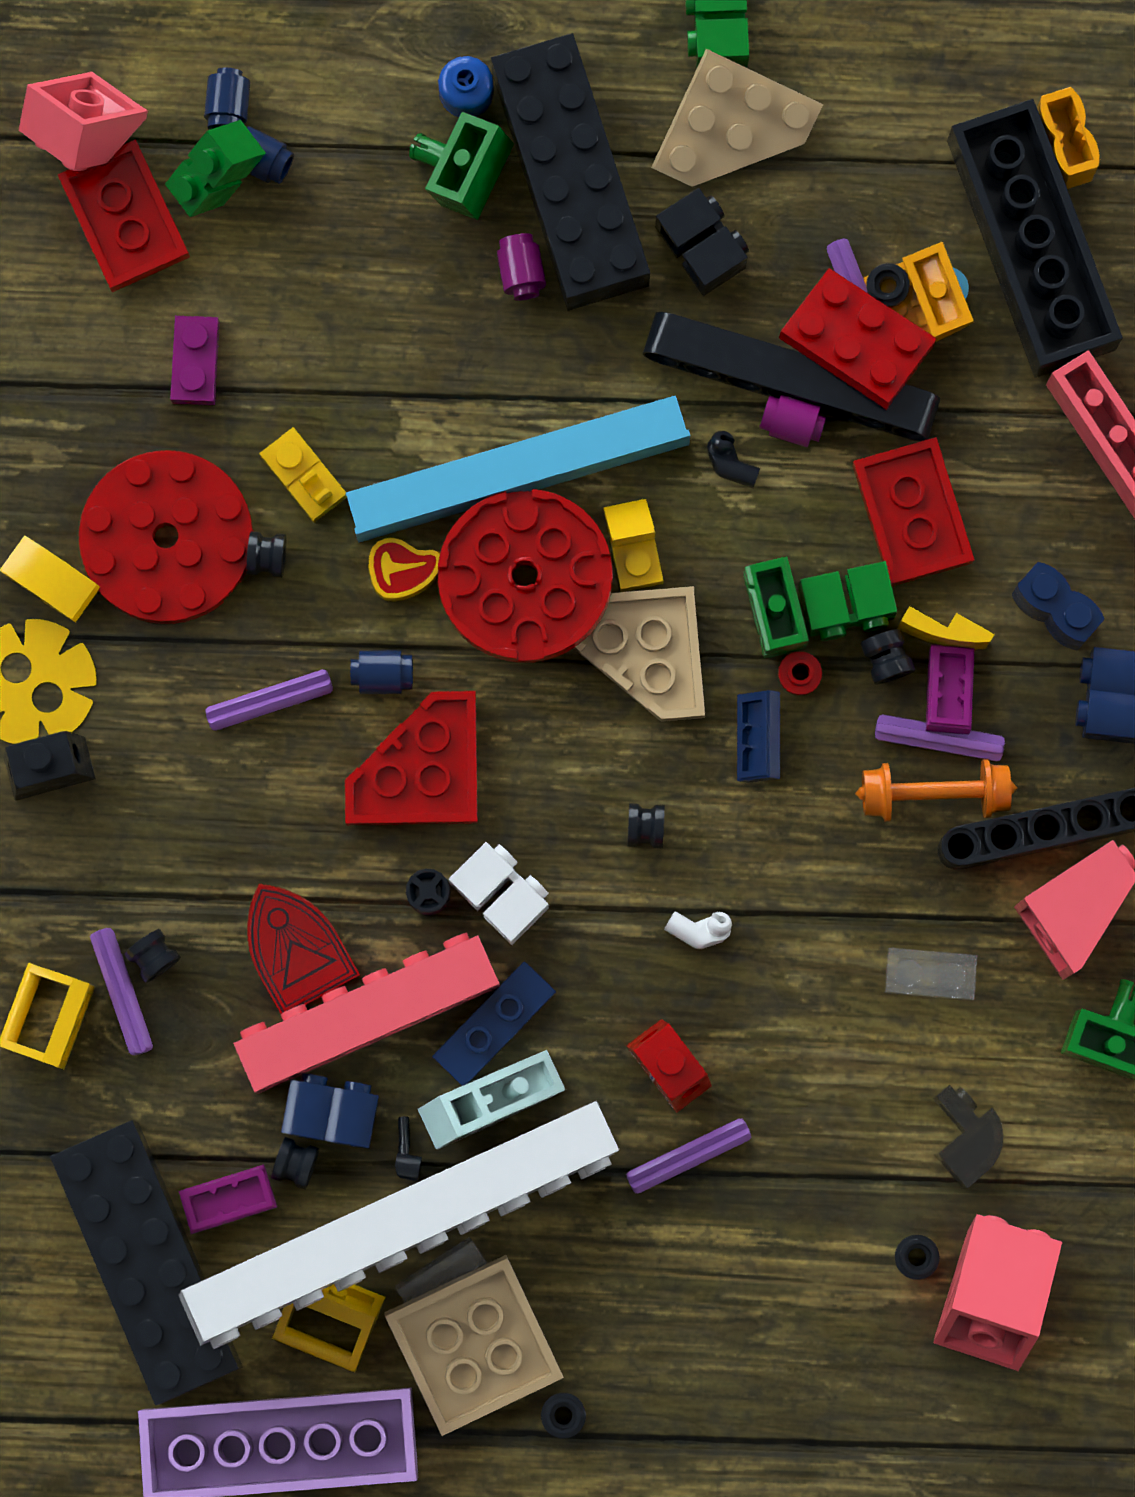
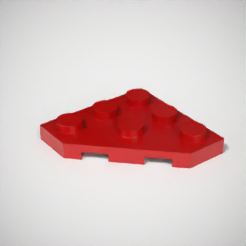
[345,691,478,826]

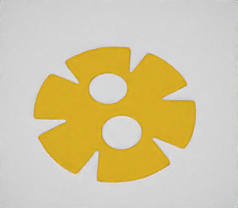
[0,619,96,744]

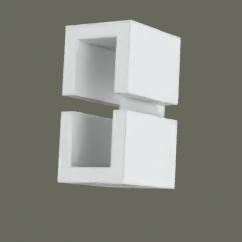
[448,842,549,945]

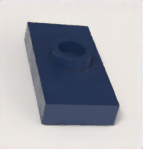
[737,690,780,783]

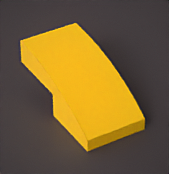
[0,535,100,623]
[898,606,995,649]

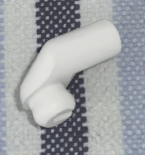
[664,911,732,949]

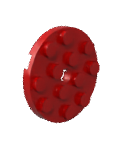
[79,450,254,624]
[438,489,613,663]

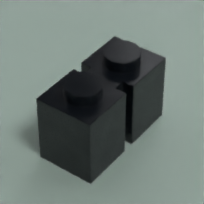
[655,188,749,296]

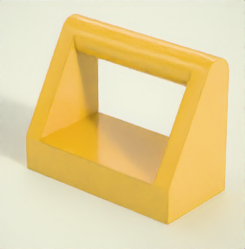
[0,963,95,1070]
[272,1284,385,1373]

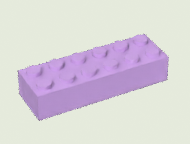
[138,1387,418,1497]

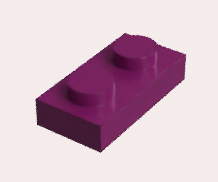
[170,315,220,405]

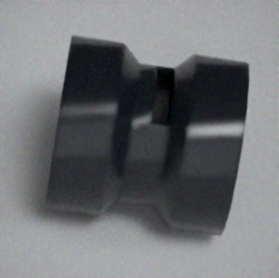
[860,629,916,685]

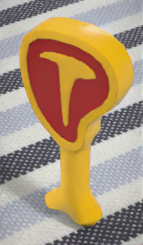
[368,538,440,602]

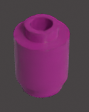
[497,233,546,301]
[759,394,826,448]

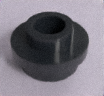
[866,263,910,307]
[894,1235,940,1280]
[541,1393,586,1438]

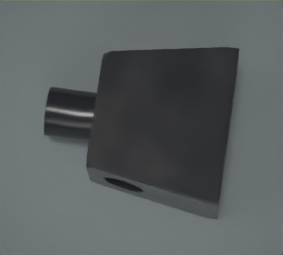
[4,731,96,801]

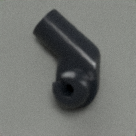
[707,431,760,488]

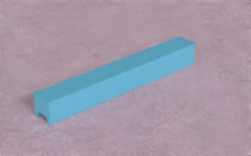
[346,395,691,543]

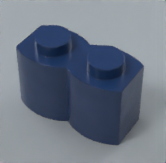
[1012,562,1104,651]
[1075,647,1135,744]
[281,1073,379,1149]

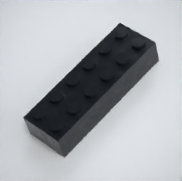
[491,33,650,311]
[947,99,1123,378]
[50,1120,243,1406]

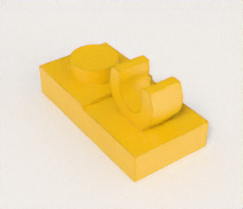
[259,427,347,523]

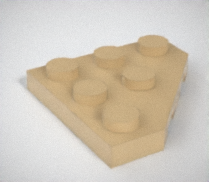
[651,49,823,187]
[573,586,705,722]

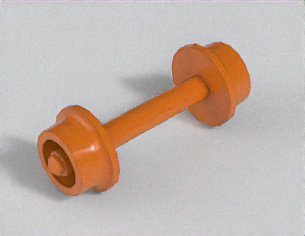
[855,759,1018,822]

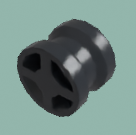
[247,531,287,578]
[627,803,665,849]
[406,869,451,916]
[124,929,181,983]
[271,1137,320,1190]

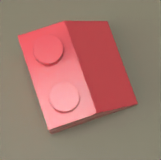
[18,72,148,171]

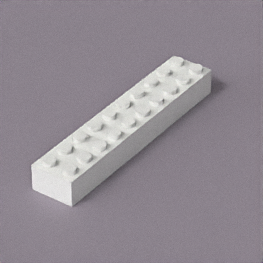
[179,1101,619,1349]

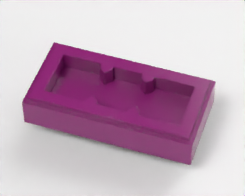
[925,644,974,735]
[179,1164,278,1234]

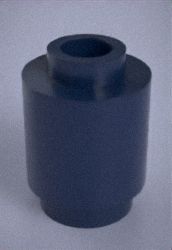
[204,67,250,130]
[247,126,294,184]
[350,650,413,694]

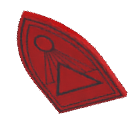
[247,884,360,1014]

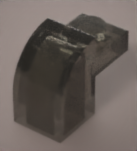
[932,1085,1003,1189]

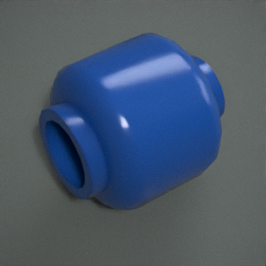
[438,56,494,117]

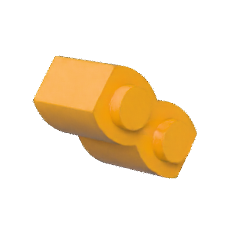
[1037,87,1099,189]

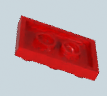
[58,139,190,293]
[779,268,937,410]
[852,437,975,586]

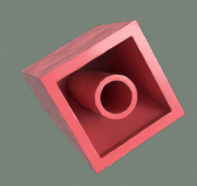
[1014,840,1135,980]
[933,1214,1062,1371]

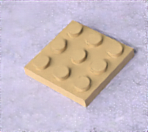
[384,1255,564,1436]

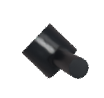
[395,1116,422,1181]

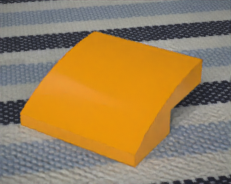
[863,242,974,342]

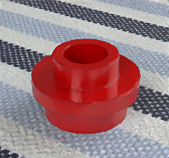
[778,652,822,696]

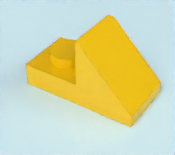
[603,499,663,592]

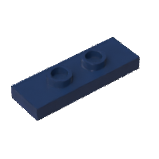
[432,961,556,1086]

